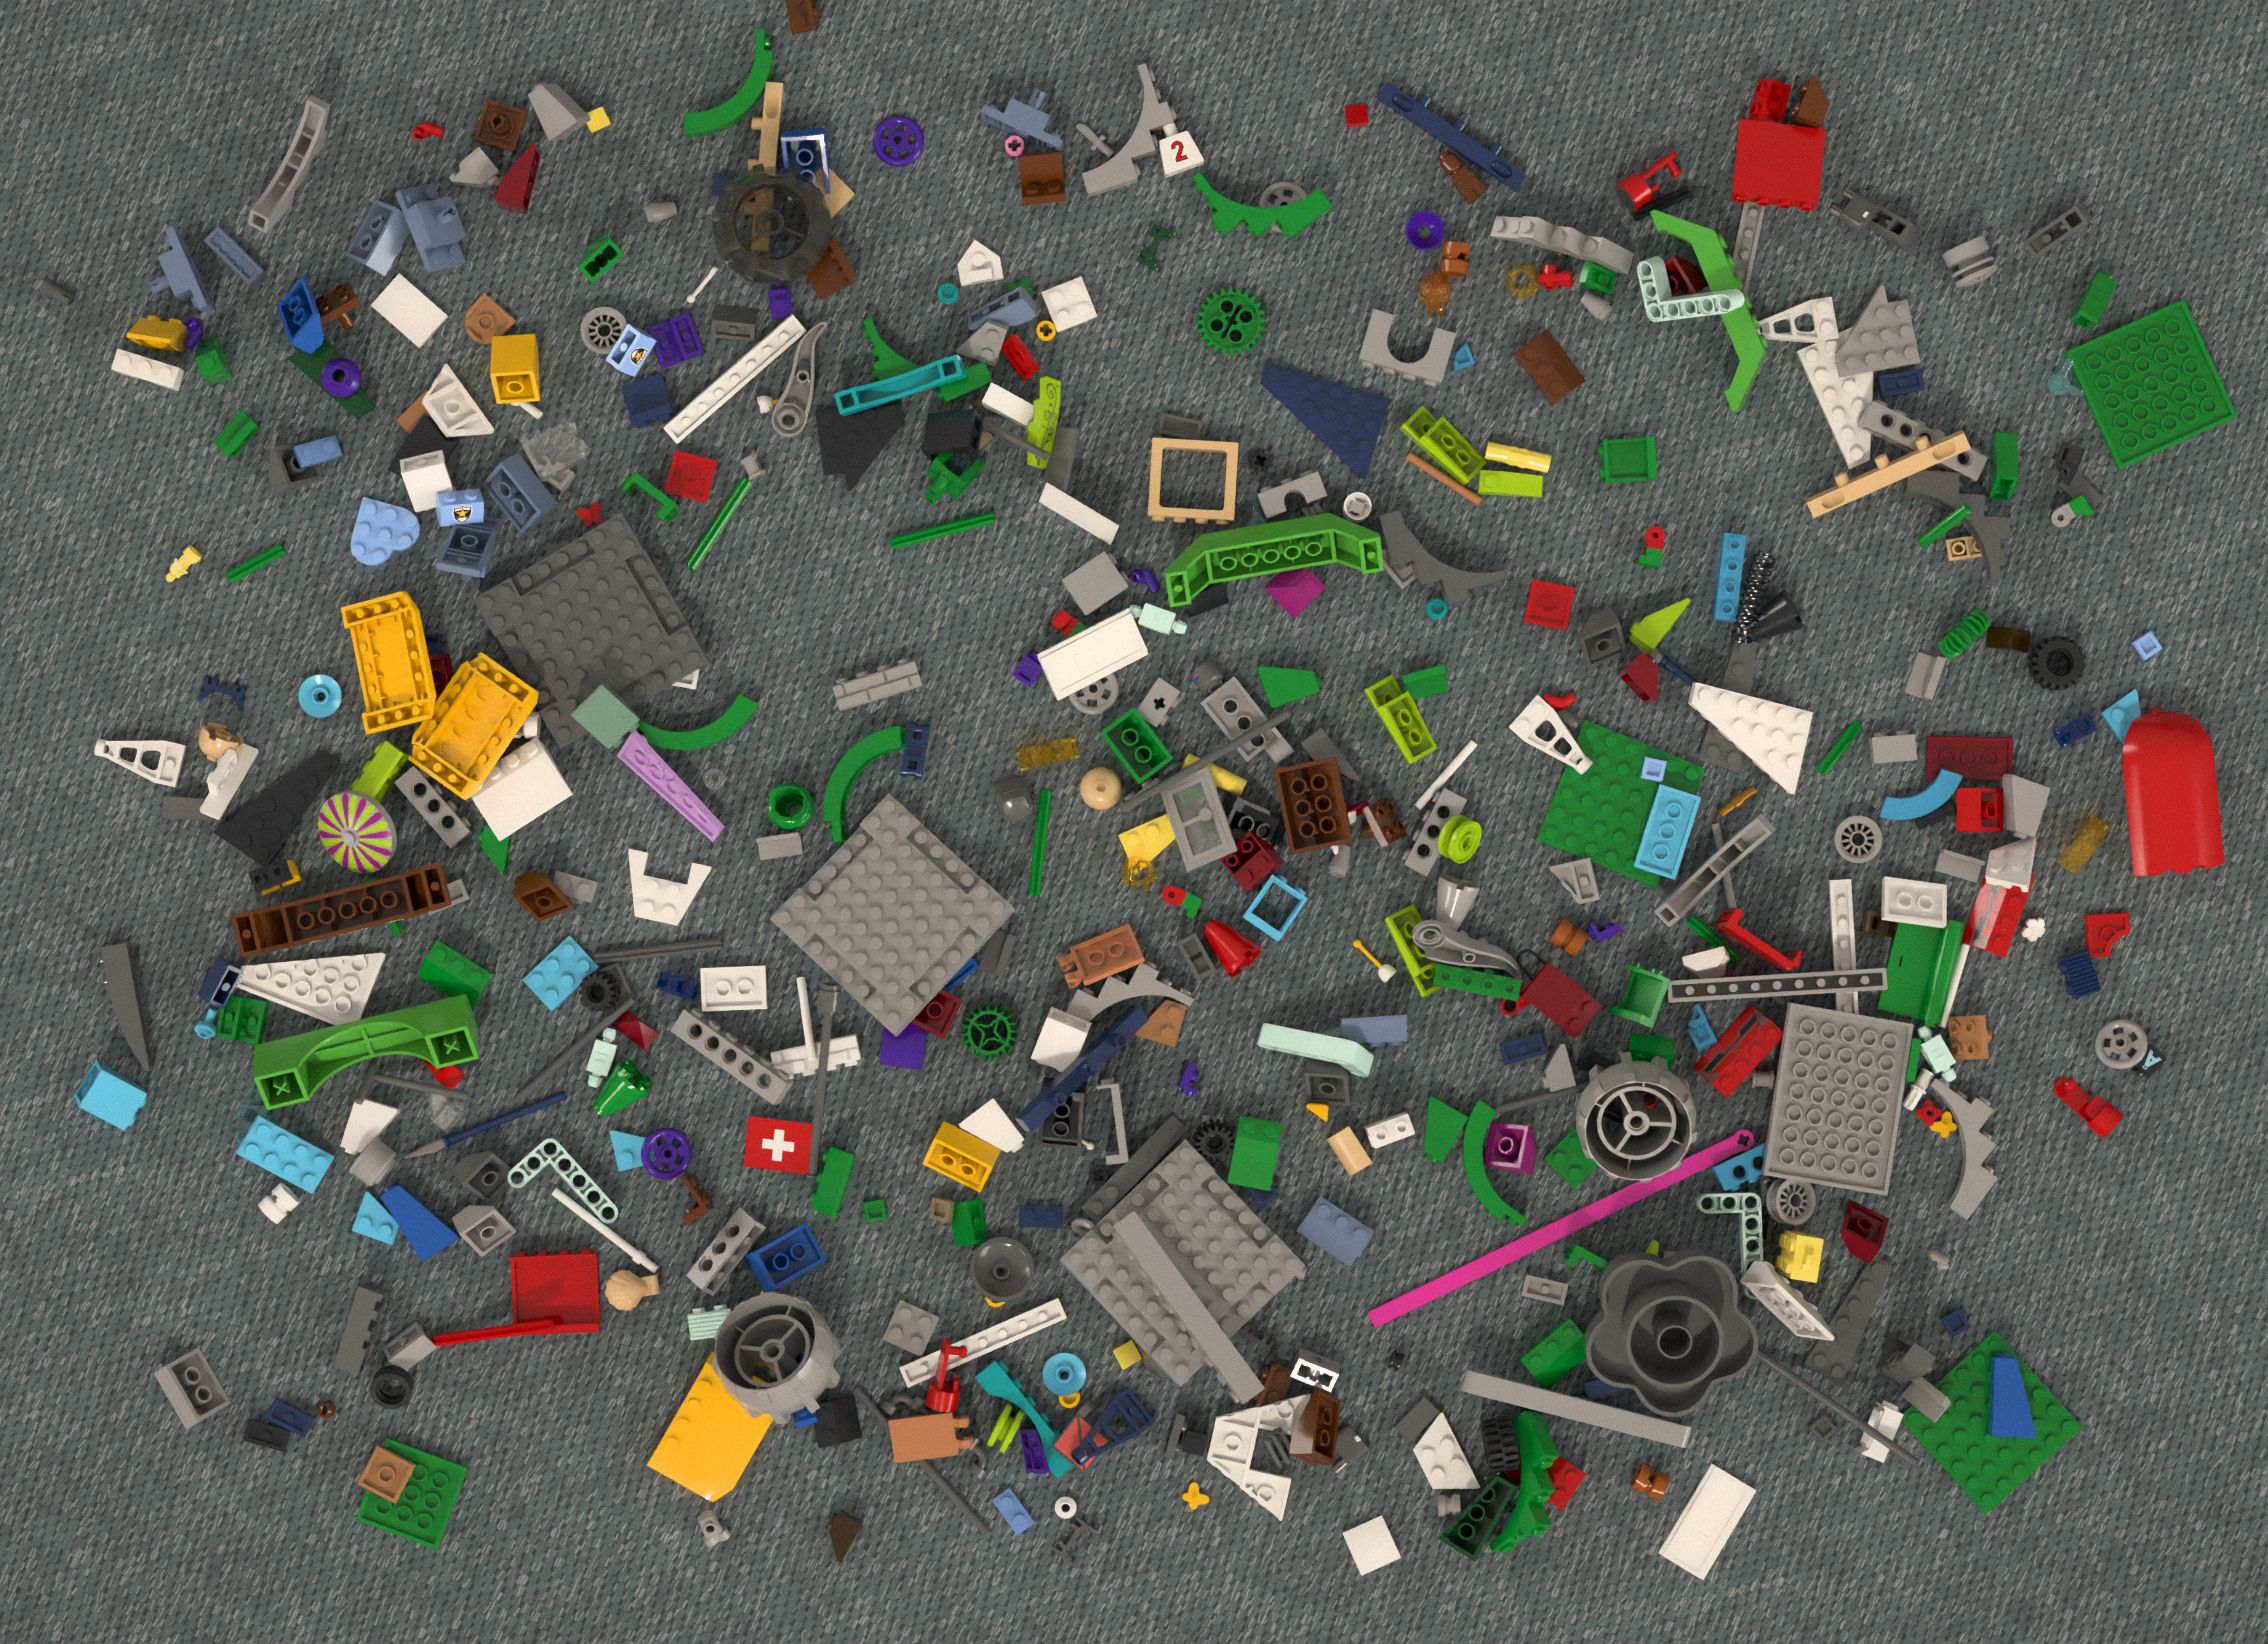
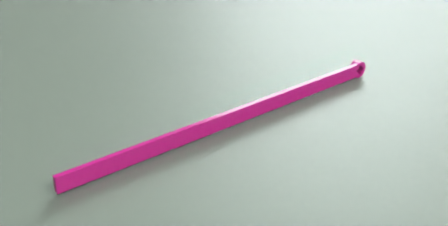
[1368,1129,1754,1328]

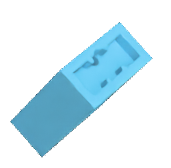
[1243,874,1307,942]

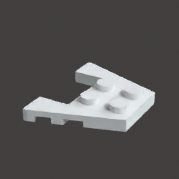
[628,849,712,926]

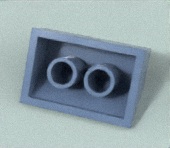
[345,199,411,276]
[481,453,558,535]
[1339,1014,1407,1047]
[1296,1195,1374,1266]

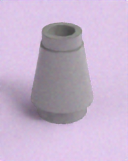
[644,202,677,224]
[1580,292,1613,322]
[1328,844,1351,878]

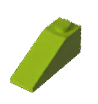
[1477,470,1543,498]
[1629,598,1691,654]

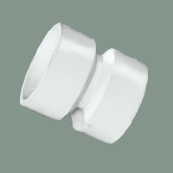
[1342,492,1372,523]
[514,711,541,739]
[258,1183,300,1224]

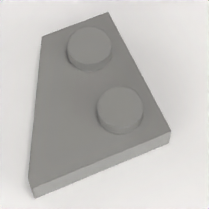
[956,319,1009,367]
[1549,857,1601,904]

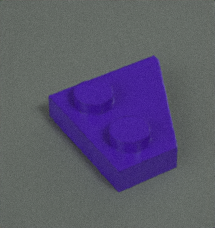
[1020,1428,1050,1474]

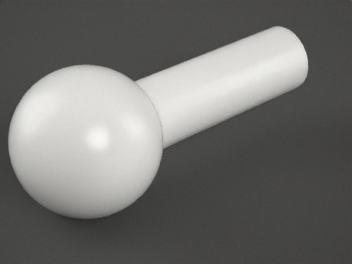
[510,402,543,419]

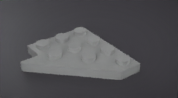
[1835,285,1921,378]

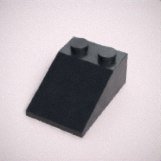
[388,414,462,478]
[1210,792,1286,851]
[1038,1077,1087,1150]

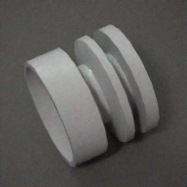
[1942,236,1999,288]

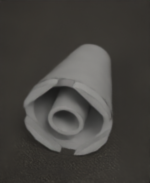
[1436,874,1480,931]

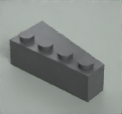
[332,1283,390,1375]
[1876,1335,1936,1385]

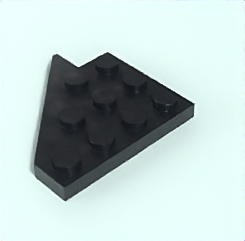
[815,400,904,491]

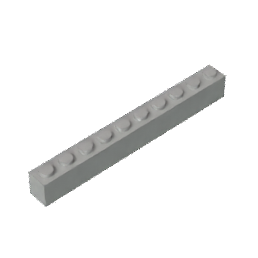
[1667,968,1888,1003]
[1111,1211,1265,1405]

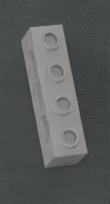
[394,766,473,848]
[1402,788,1467,877]
[686,1207,766,1296]

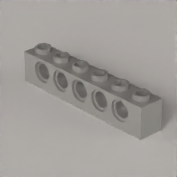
[1857,400,1988,483]
[670,1008,794,1105]

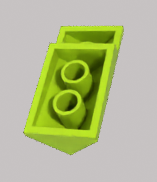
[1399,405,1487,485]
[1363,674,1437,764]
[1384,904,1442,999]

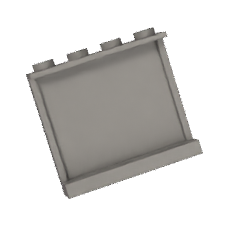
[1097,1077,1129,1165]

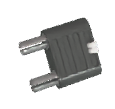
[1830,189,1880,233]
[1332,1423,1370,1473]

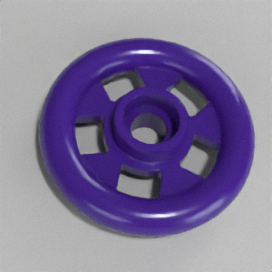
[873,116,924,167]
[641,1128,691,1180]

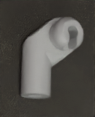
[1927,1249,1950,1269]

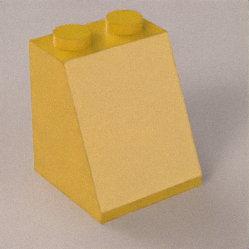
[490,334,540,404]

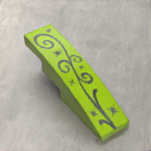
[1027,376,1061,469]

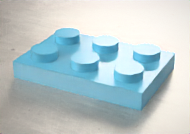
[522,935,599,1011]

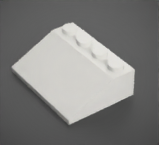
[471,736,573,841]
[1740,1261,1835,1341]

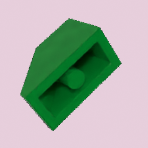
[479,825,512,872]

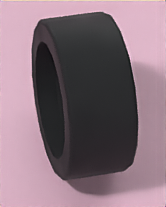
[370,1366,413,1409]

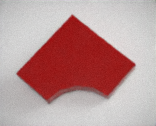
[2084,912,2130,958]

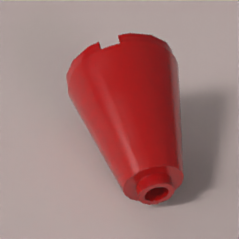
[1203,919,1262,978]

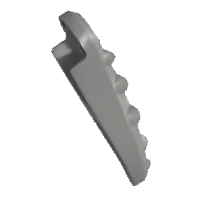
[771,321,828,438]
[1412,919,1522,979]

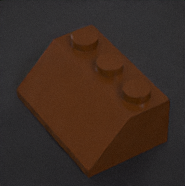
[1513,330,1586,407]

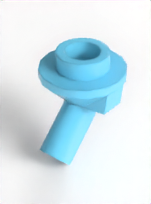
[194,1007,217,1039]

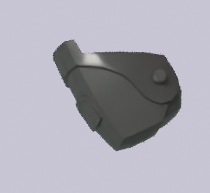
[993,775,1036,822]

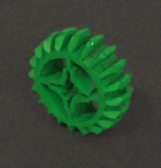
[1938,608,1991,659]
[960,1003,1019,1062]

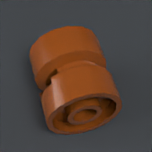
[1440,241,1471,277]
[1548,917,1589,957]
[1630,1462,1670,1501]

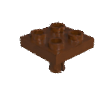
[474,99,528,153]
[315,282,360,329]
[1359,797,1406,848]

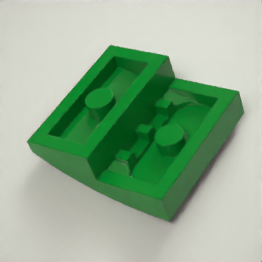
[215,995,270,1044]

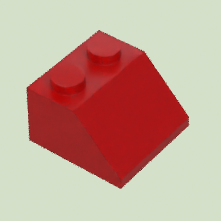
[1956,788,2003,832]

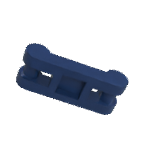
[900,721,931,780]

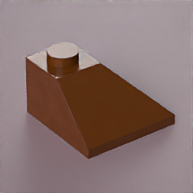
[514,871,574,922]

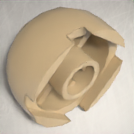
[198,722,244,762]
[1080,767,1122,810]

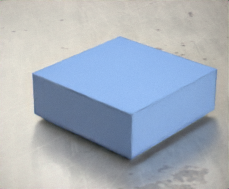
[2132,631,2163,661]
[1640,757,1667,783]

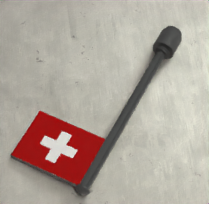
[744,983,841,1179]

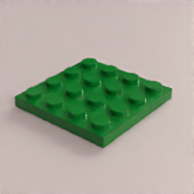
[356,1437,469,1550]

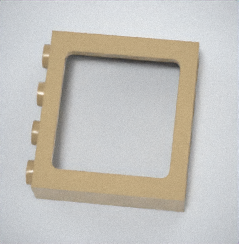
[1148,438,1239,526]

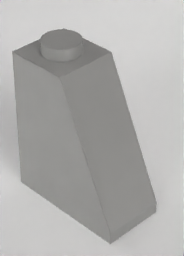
[528,82,591,141]
[2002,774,2051,840]

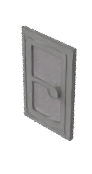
[1160,767,1238,872]

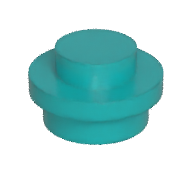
[937,283,959,304]
[1426,598,1447,619]

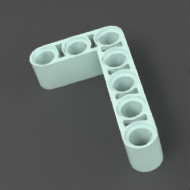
[1637,256,1744,322]
[1257,1023,1374,1077]
[508,1138,618,1224]
[1696,1192,1763,1299]

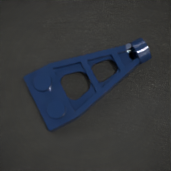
[1070,1387,1155,1466]

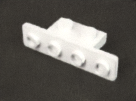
[200,743,259,820]

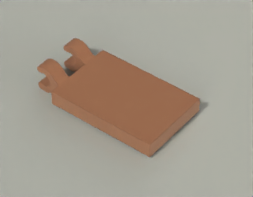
[1057,924,1145,989]
[888,1412,974,1463]

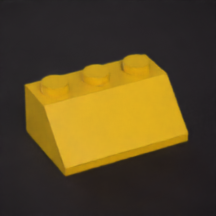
[922,1121,1001,1193]

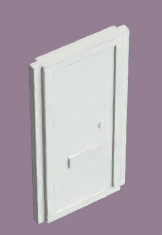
[1037,608,1148,700]
[1658,1463,1756,1580]

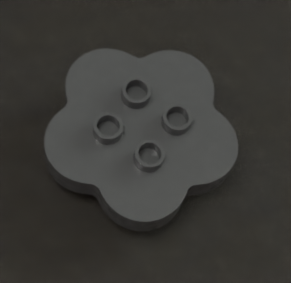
[1583,1248,1758,1417]

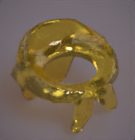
[1505,265,1539,298]
[1122,856,1159,894]

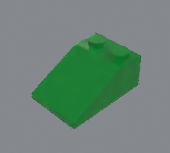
[1227,1116,1282,1191]

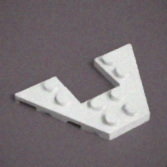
[1207,1393,1311,1521]

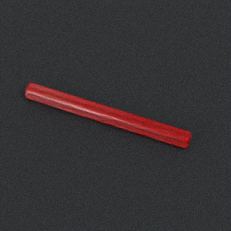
[433,1319,554,1346]

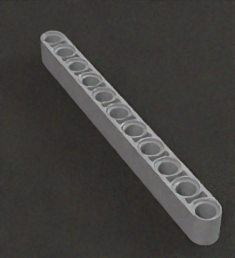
[1461,1369,1692,1448]

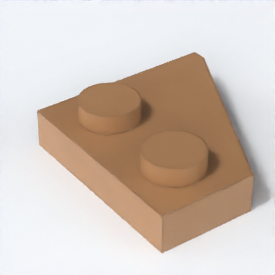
[1135,1000,1187,1047]

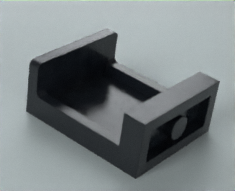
[921,409,984,461]

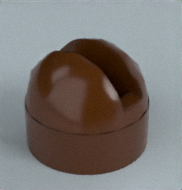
[317,1400,336,1418]

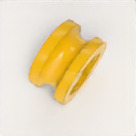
[1036,321,1056,341]

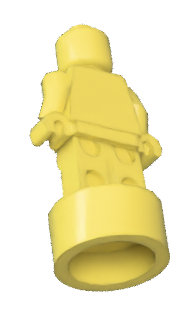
[166,545,202,582]

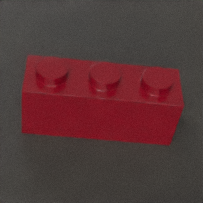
[1617,652,1658,705]

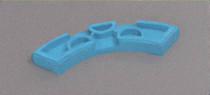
[1879,768,1963,820]

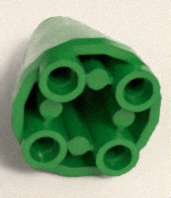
[593,1059,652,1117]

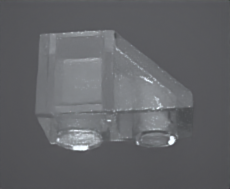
[428,1085,467,1134]

